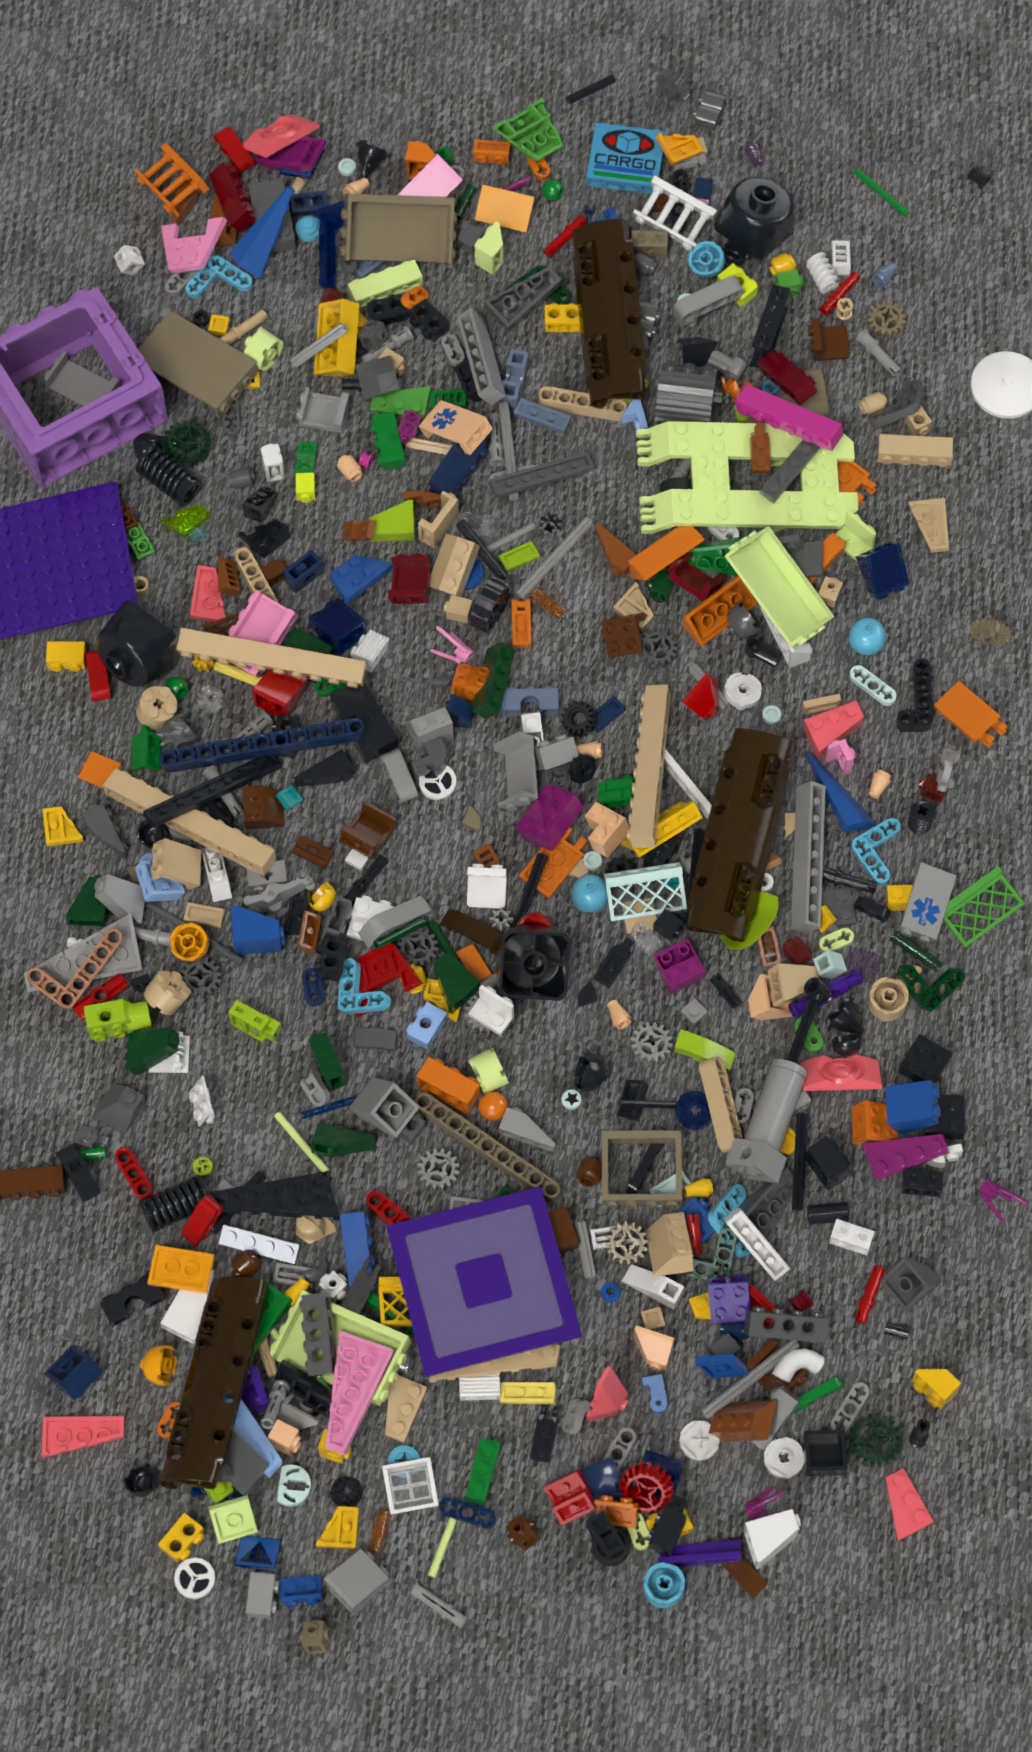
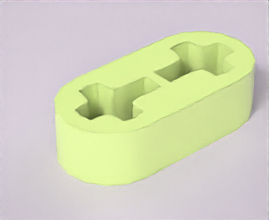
[819,928,854,953]
[627,1512,649,1550]

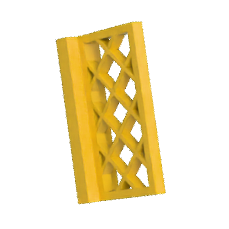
[620,801,703,857]
[377,1277,412,1327]

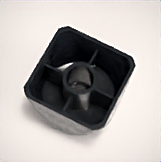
[714,177,794,259]
[96,600,176,687]
[496,924,571,1001]

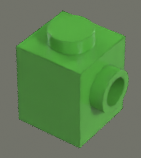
[775,269,804,297]

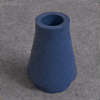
[720,1321,749,1341]

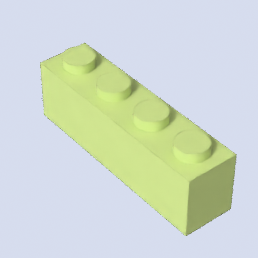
[348,259,423,308]

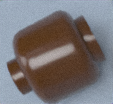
[576,1157,602,1187]
[231,1250,261,1278]

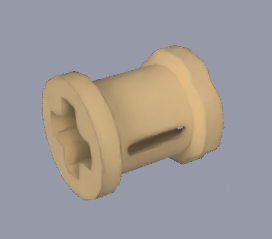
[836,298,853,320]

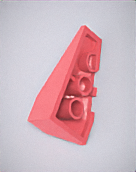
[586,1366,629,1422]

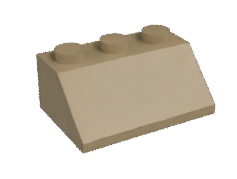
[430,534,480,597]
[645,1212,694,1277]

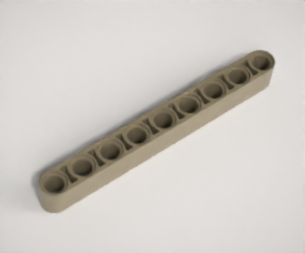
[415,1092,560,1203]

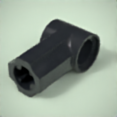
[745,636,782,668]

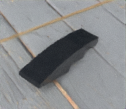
[274,1359,332,1418]

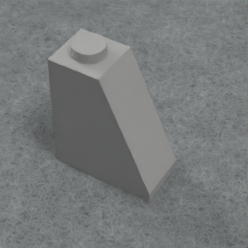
[95,874,145,927]

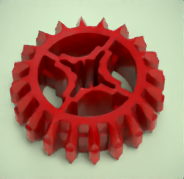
[619,1461,674,1515]

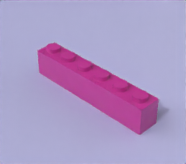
[735,384,843,451]

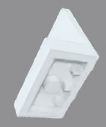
[468,985,514,1036]

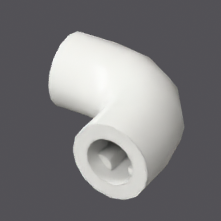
[772,1348,824,1383]

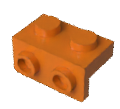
[473,139,510,165]
[594,1495,639,1528]

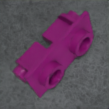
[397,410,422,443]

